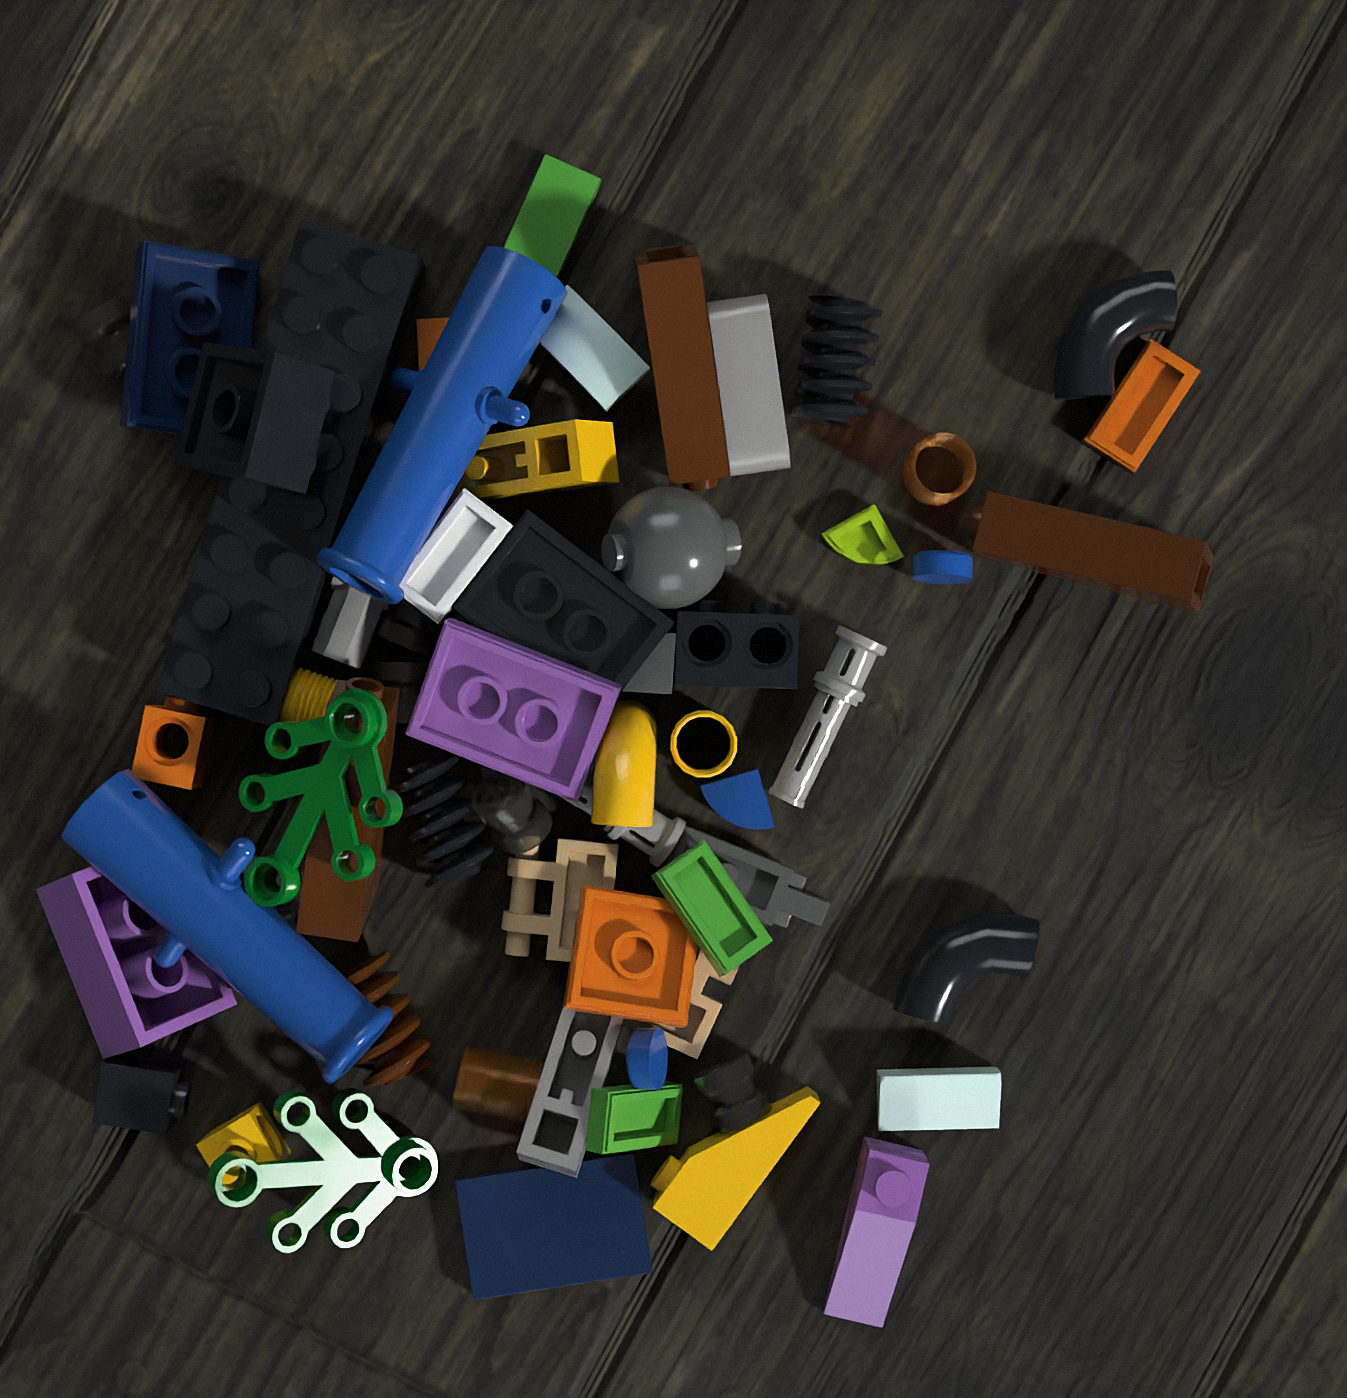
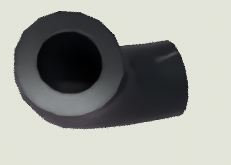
[1054,270,1177,400]
[893,914,1040,1024]

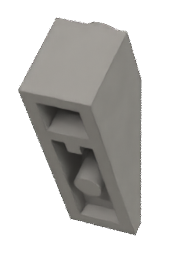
[516,1009,625,1178]

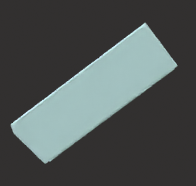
[876,1067,1001,1131]

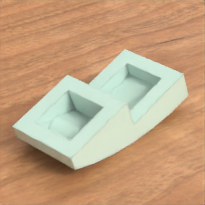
[539,285,650,412]

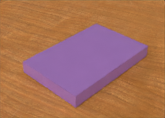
[405,617,622,802]

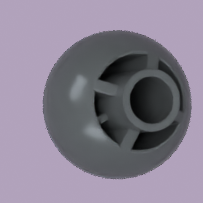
[601,486,741,609]

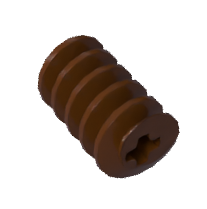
[338,949,438,1087]

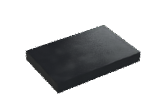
[452,509,675,696]

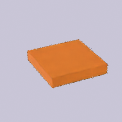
[563,885,698,1028]

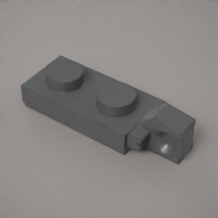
[666,825,830,928]

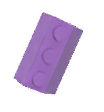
[36,866,237,1059]

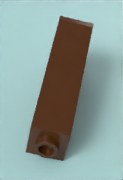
[634,242,731,491]
[968,491,1214,614]
[296,677,400,942]

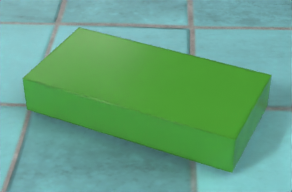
[504,154,601,279]
[651,839,773,977]
[585,1080,683,1154]

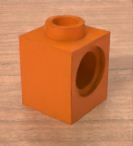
[132,696,216,790]

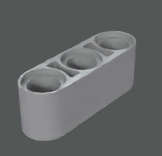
[706,294,790,476]

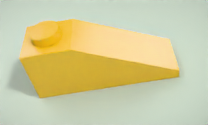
[446,419,619,505]
[650,1086,820,1251]

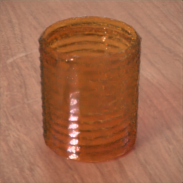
[902,433,977,506]
[453,1044,543,1124]

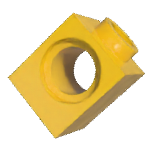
[196,1101,291,1184]

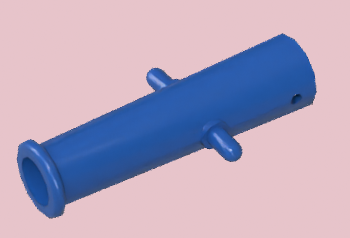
[316,246,568,604]
[61,769,393,1083]

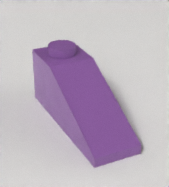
[823,1136,930,1328]

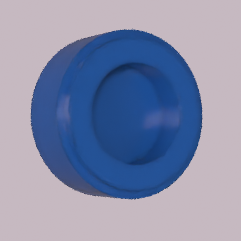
[912,550,973,584]
[626,1028,668,1090]

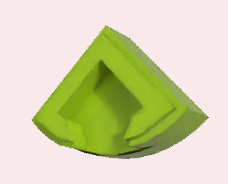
[821,504,904,565]

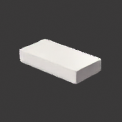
[399,488,514,624]

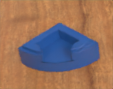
[700,769,775,830]

